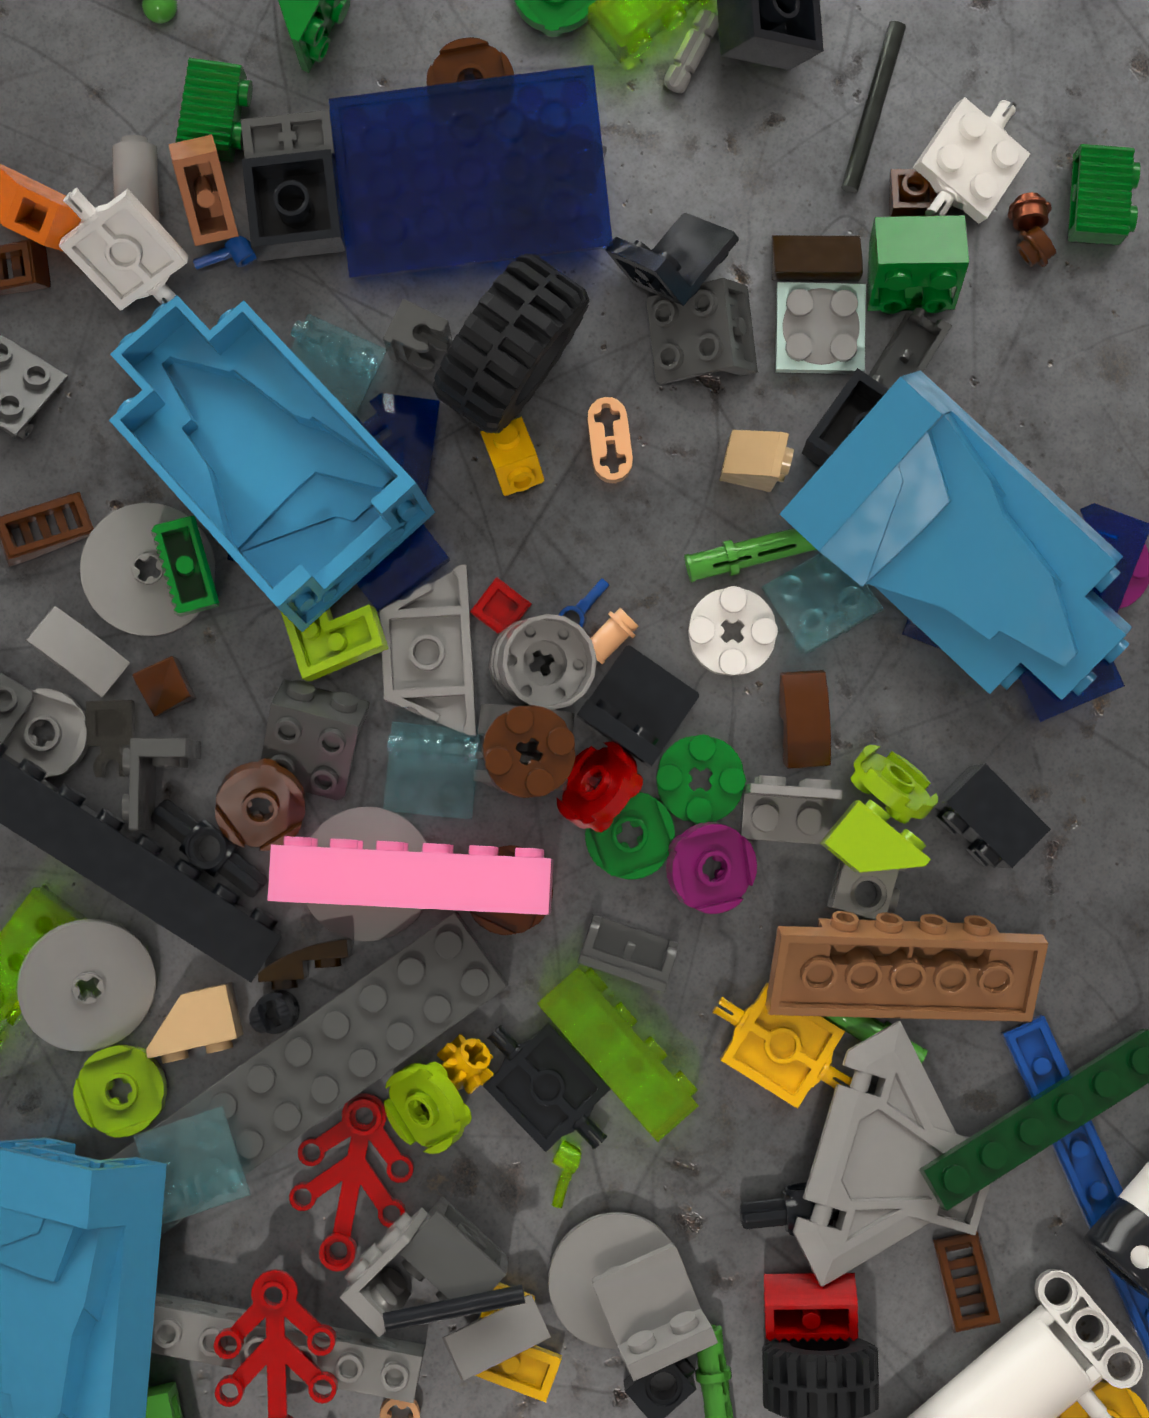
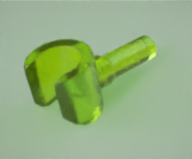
[551,1141,582,1208]

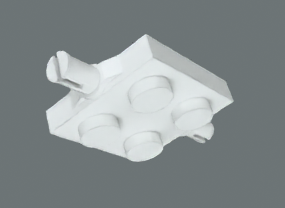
[913,97,1030,224]
[59,188,189,311]

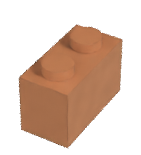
[168,134,239,246]

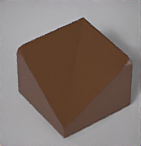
[132,656,196,717]

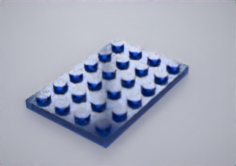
[329,65,613,280]

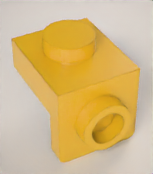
[480,417,544,496]

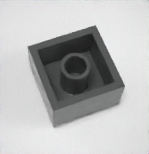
[399,1197,509,1317]

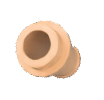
[590,608,639,665]

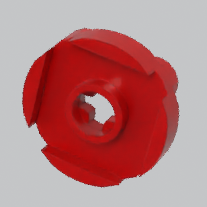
[557,742,643,832]

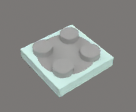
[775,282,866,374]

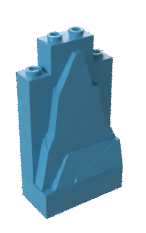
[109,295,435,632]
[779,370,1132,700]
[0,1137,167,1418]

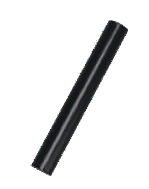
[383,1284,526,1332]

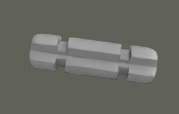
[664,9,719,94]

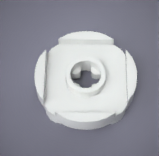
[688,586,778,676]

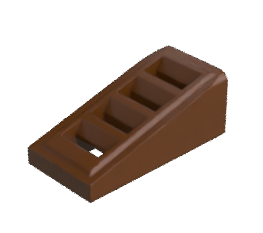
[0,239,51,295]
[0,492,94,567]
[933,1231,1001,1333]

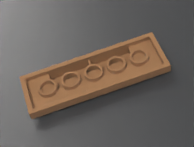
[765,911,1049,1022]

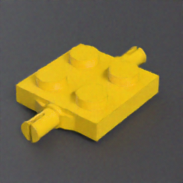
[712,982,852,1109]

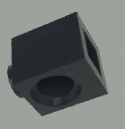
[623,1358,696,1418]

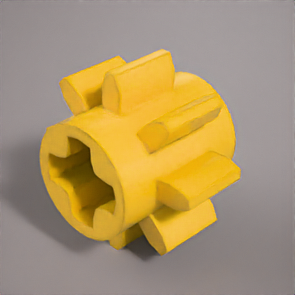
[437,1034,494,1095]

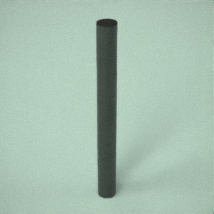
[841,21,906,193]

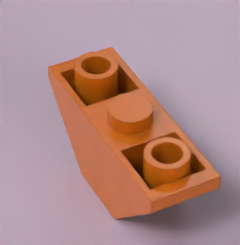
[0,164,81,252]

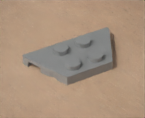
[379,564,477,737]

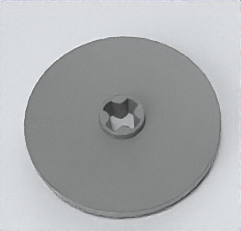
[80,503,216,636]
[306,807,427,941]
[17,919,156,1052]
[548,1212,672,1349]

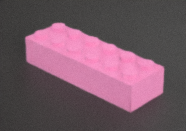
[268,836,554,915]

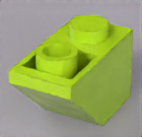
[820,799,931,873]

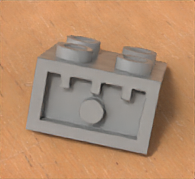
[740,775,842,845]
[340,1207,428,1338]
[591,1243,718,1381]

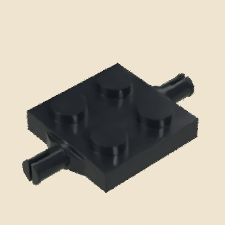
[483,1022,611,1152]

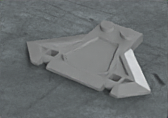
[793,1021,990,1287]

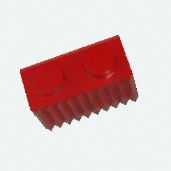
[764,1273,858,1342]

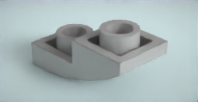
[25,606,130,698]
[442,1294,551,1381]

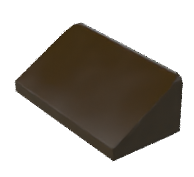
[772,235,863,281]

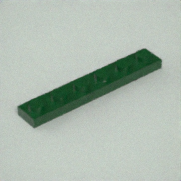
[919,1029,1149,1211]

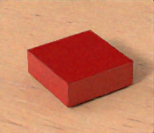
[470,577,532,635]

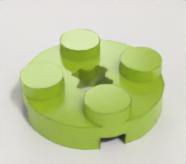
[850,745,938,824]
[73,1045,167,1138]
[384,1061,472,1154]

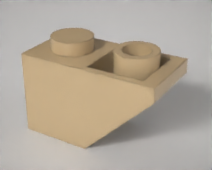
[719,430,794,492]
[146,982,243,1064]

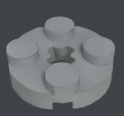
[4,688,91,778]

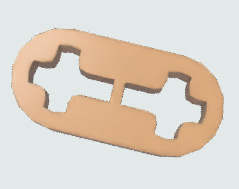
[587,397,633,483]

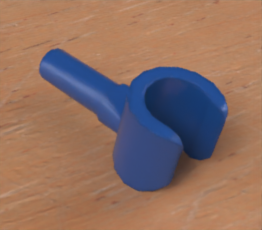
[193,236,257,270]
[559,578,609,628]

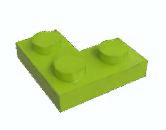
[281,604,389,682]

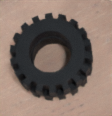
[762,1337,879,1418]

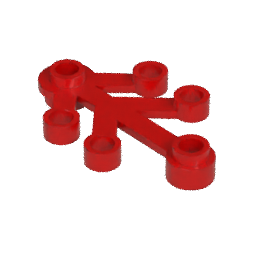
[289,1093,415,1272]
[214,1269,338,1418]

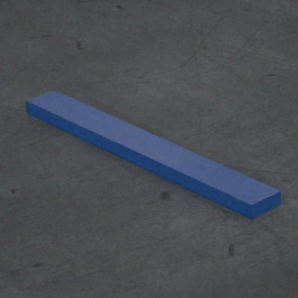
[1001,1015,1149,1362]

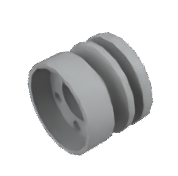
[488,614,597,710]

